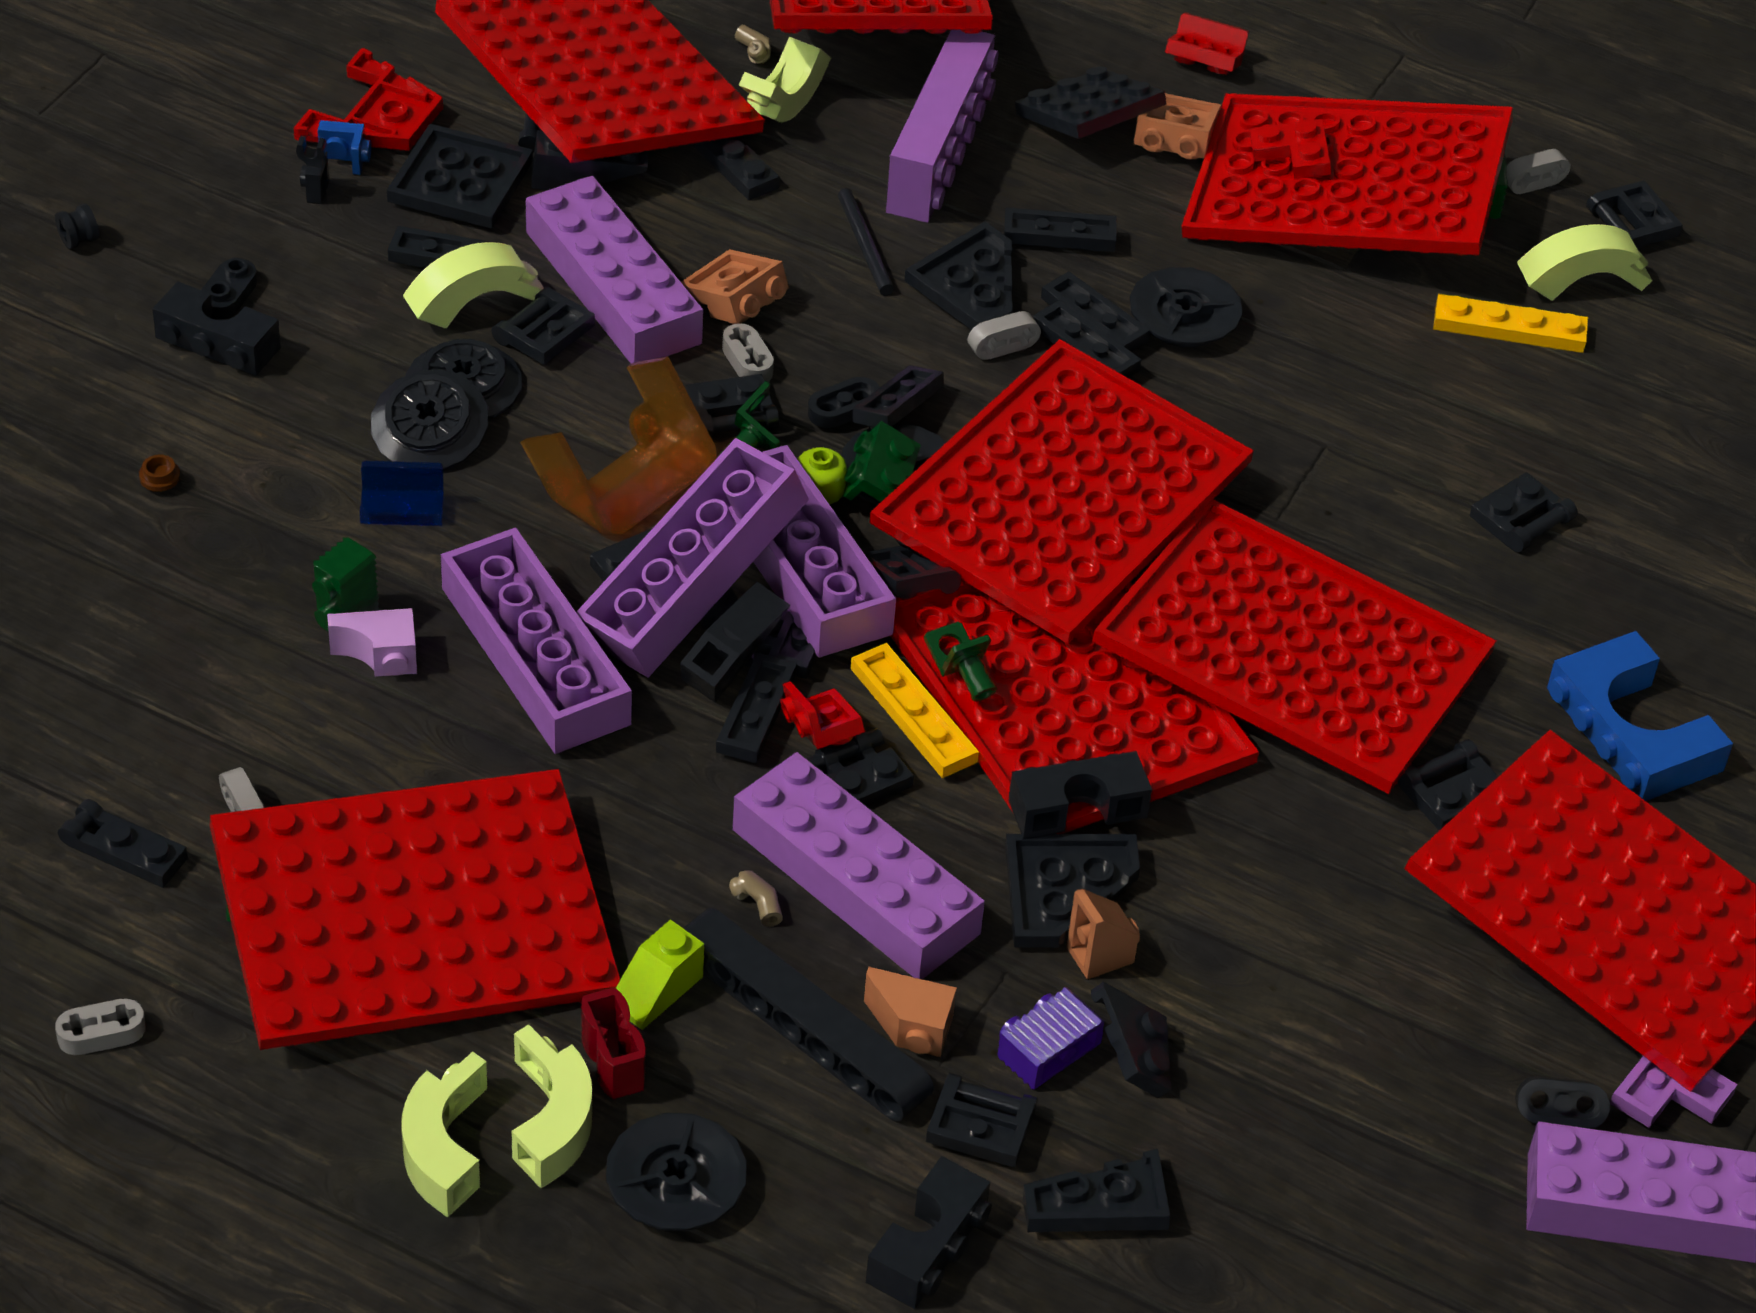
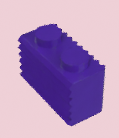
[997,987,1105,1089]

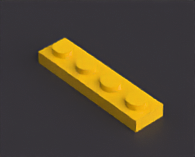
[1433,294,1588,353]
[851,643,979,779]

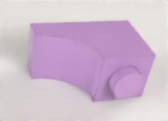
[327,608,417,677]

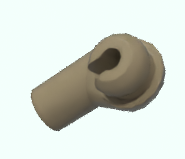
[735,25,771,64]
[729,870,783,927]

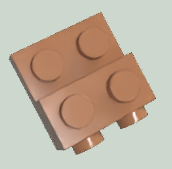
[1134,94,1221,159]
[681,249,789,324]

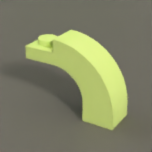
[739,37,831,122]
[1517,224,1652,301]
[403,242,544,329]
[512,1025,592,1189]
[402,1051,487,1217]

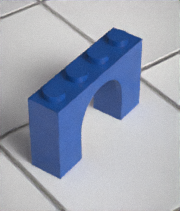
[1547,631,1733,801]

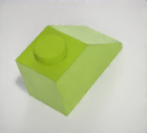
[615,919,704,1030]

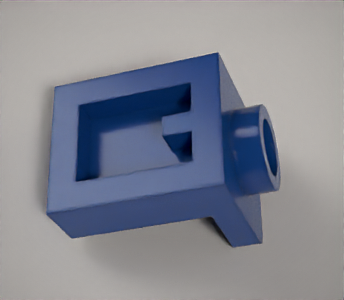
[318,120,371,175]

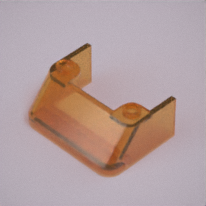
[520,356,716,536]

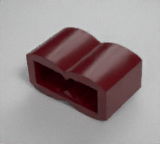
[582,987,645,1099]

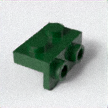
[843,421,921,502]

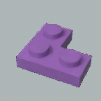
[1610,1056,1738,1128]

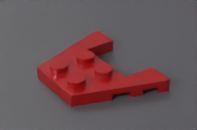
[294,48,443,151]

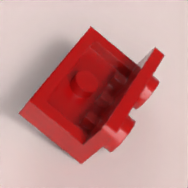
[1165,13,1249,74]
[780,681,865,749]

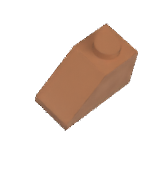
[1066,889,1140,980]
[864,967,957,1057]

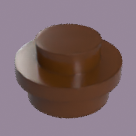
[139,454,180,492]

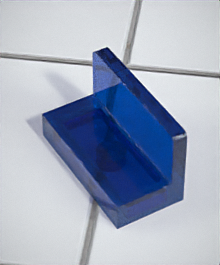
[360,461,444,526]

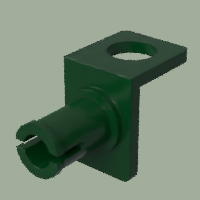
[719,381,781,455]
[924,622,998,702]

